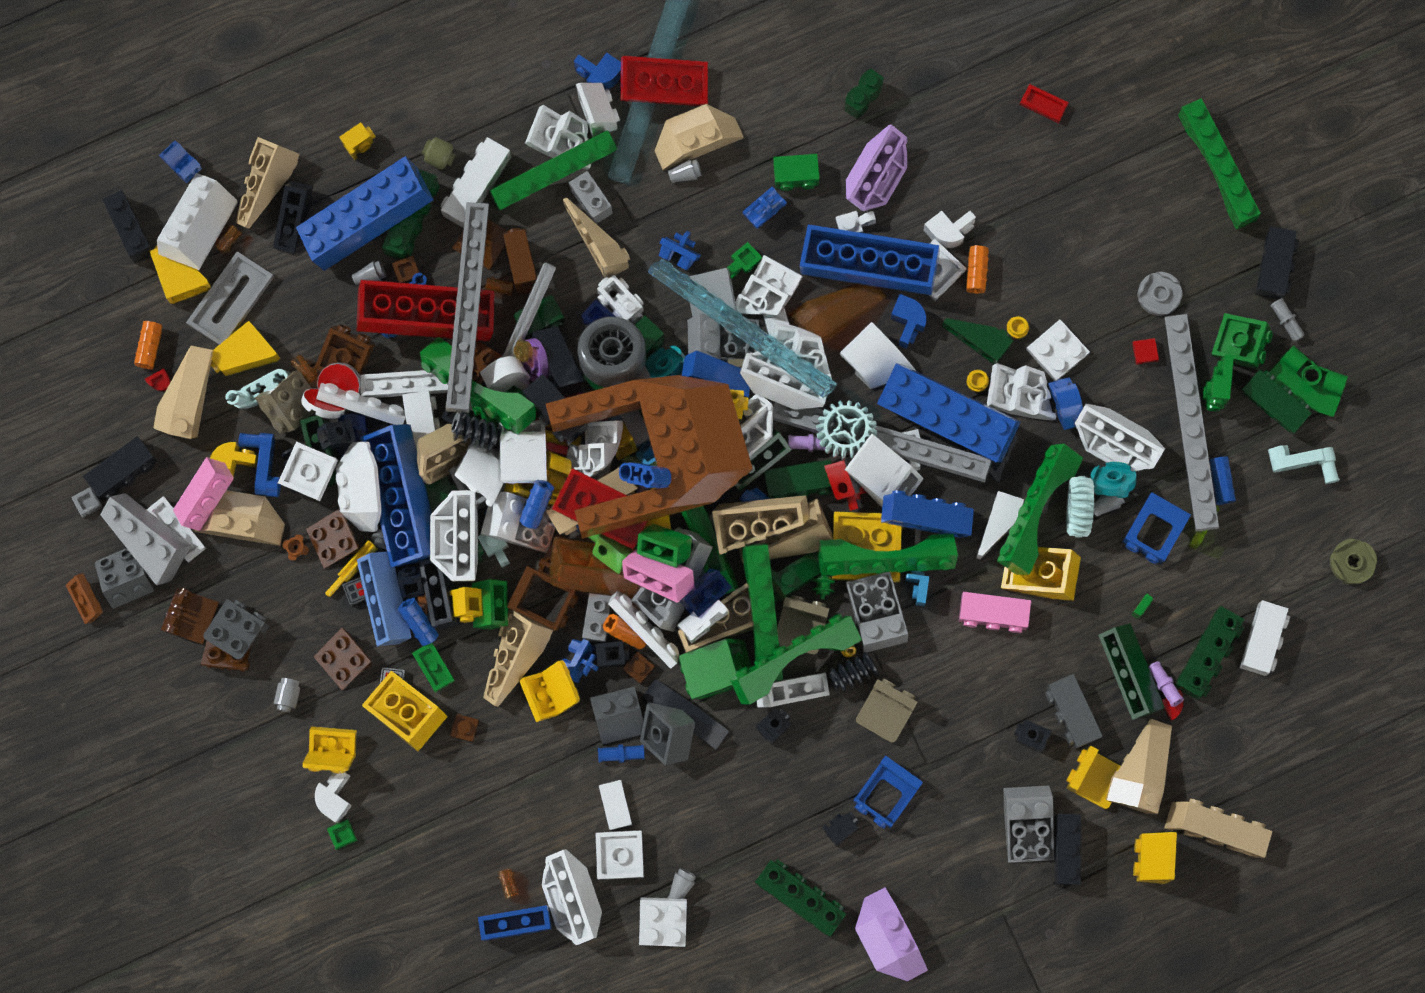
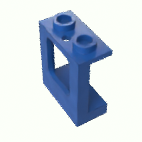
[1122,492,1191,565]
[853,755,923,829]

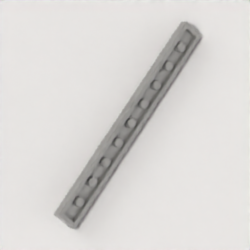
[446,202,489,413]
[1165,314,1219,532]
[773,402,991,482]

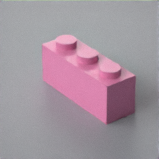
[173,457,234,531]
[622,548,695,603]
[959,592,1031,633]

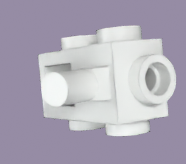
[597,275,644,324]

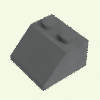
[590,687,644,745]
[640,703,695,766]

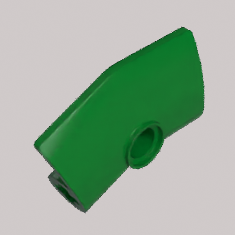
[1270,345,1348,417]

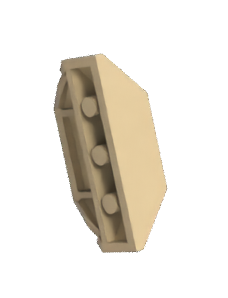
[655,104,744,171]
[417,424,470,485]
[192,490,285,546]

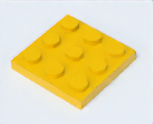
[832,512,901,582]

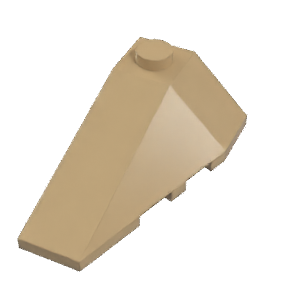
[236,137,299,228]
[563,198,630,278]
[154,345,213,439]
[739,498,833,563]
[483,608,553,707]
[1106,719,1172,814]

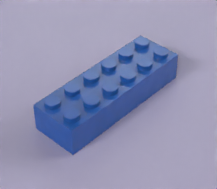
[296,156,433,271]
[800,224,940,295]
[877,363,1021,462]
[360,424,432,568]

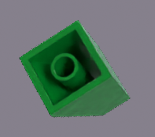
[679,639,753,699]

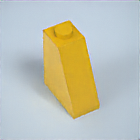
[150,246,211,304]
[211,321,280,376]

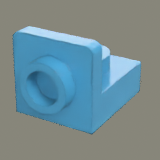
[905,571,929,607]

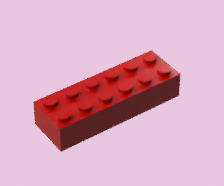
[356,280,494,342]

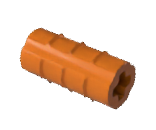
[966,245,989,294]
[134,321,163,369]
[603,614,646,650]

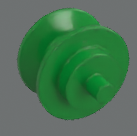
[812,575,835,600]

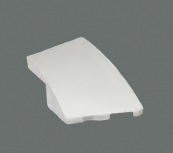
[525,105,591,170]
[734,255,803,315]
[767,322,832,382]
[840,322,916,389]
[987,363,1056,421]
[573,421,623,478]
[455,440,503,507]
[677,597,728,644]

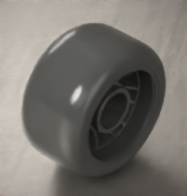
[578,317,646,387]

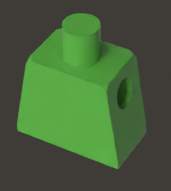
[588,534,638,574]

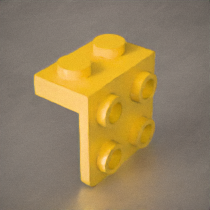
[519,660,580,722]
[303,726,357,774]
[1066,746,1121,809]

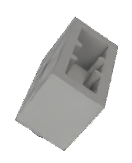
[569,171,613,224]
[582,593,612,644]

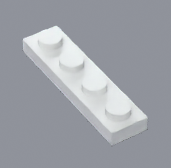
[360,370,448,398]
[316,383,405,425]
[608,590,680,669]

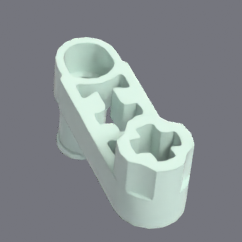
[226,369,291,409]
[1268,445,1340,484]

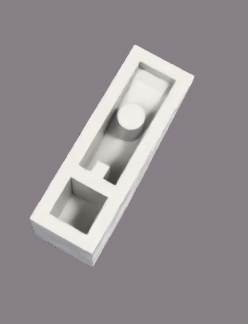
[976,491,1024,560]
[757,673,829,707]

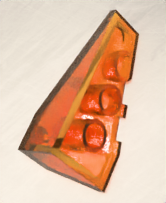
[789,284,886,343]

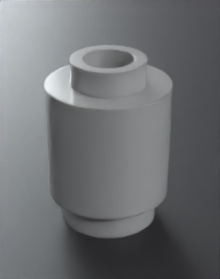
[273,678,300,713]

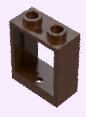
[503,228,537,296]
[507,566,579,631]

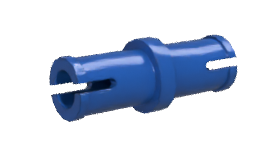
[598,744,644,763]

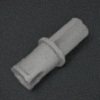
[1270,298,1304,341]

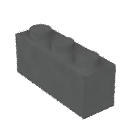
[1045,674,1103,750]

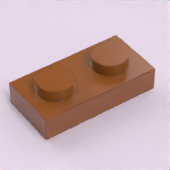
[66,573,103,624]

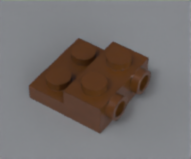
[314,324,375,375]

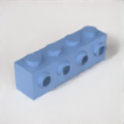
[357,552,411,646]

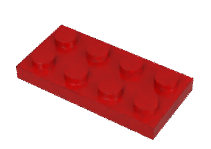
[621,56,708,106]
[552,468,648,550]

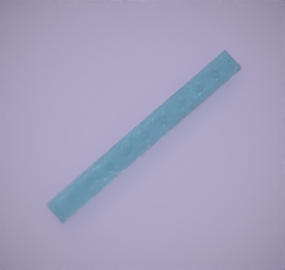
[608,0,690,185]
[648,259,837,398]

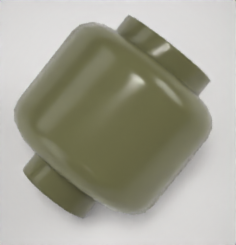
[422,137,456,170]

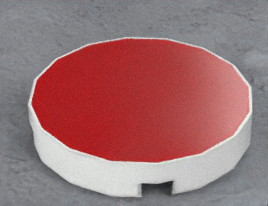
[301,389,346,419]

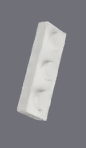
[147,496,206,563]

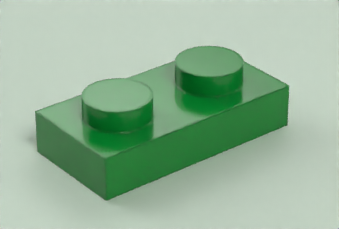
[412,643,455,693]

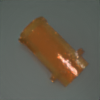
[215,225,242,254]
[485,276,514,296]
[290,355,318,383]
[497,868,519,899]

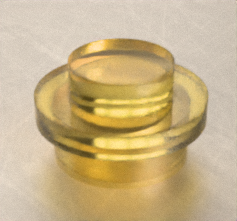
[514,340,533,362]

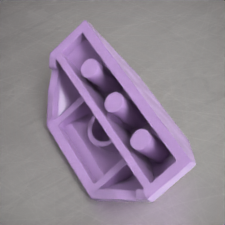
[846,125,907,211]
[855,888,928,981]

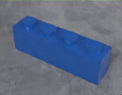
[881,491,974,538]

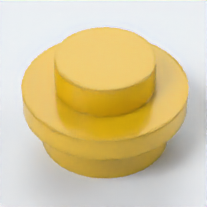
[1007,316,1029,339]
[966,370,989,392]

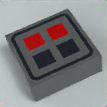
[342,577,366,606]

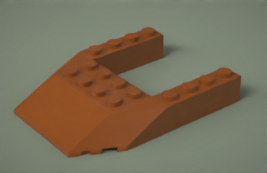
[546,375,753,539]

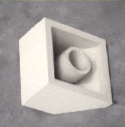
[576,83,620,137]

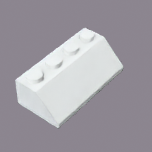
[157,173,238,270]

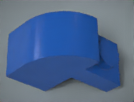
[574,53,621,90]
[159,141,202,183]
[891,294,926,349]
[1048,377,1083,430]

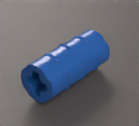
[1209,457,1236,505]
[519,480,554,529]
[398,598,439,646]

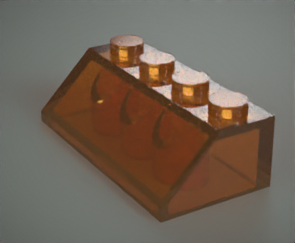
[549,537,642,599]

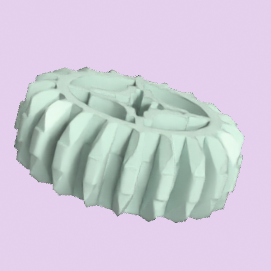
[816,400,877,460]
[1066,476,1094,538]

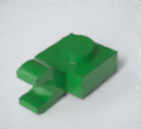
[727,242,762,280]

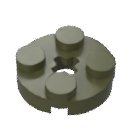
[1330,539,1377,585]

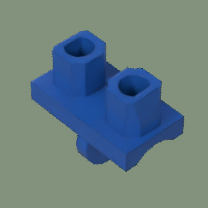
[742,187,787,229]
[659,231,701,270]
[563,639,599,684]

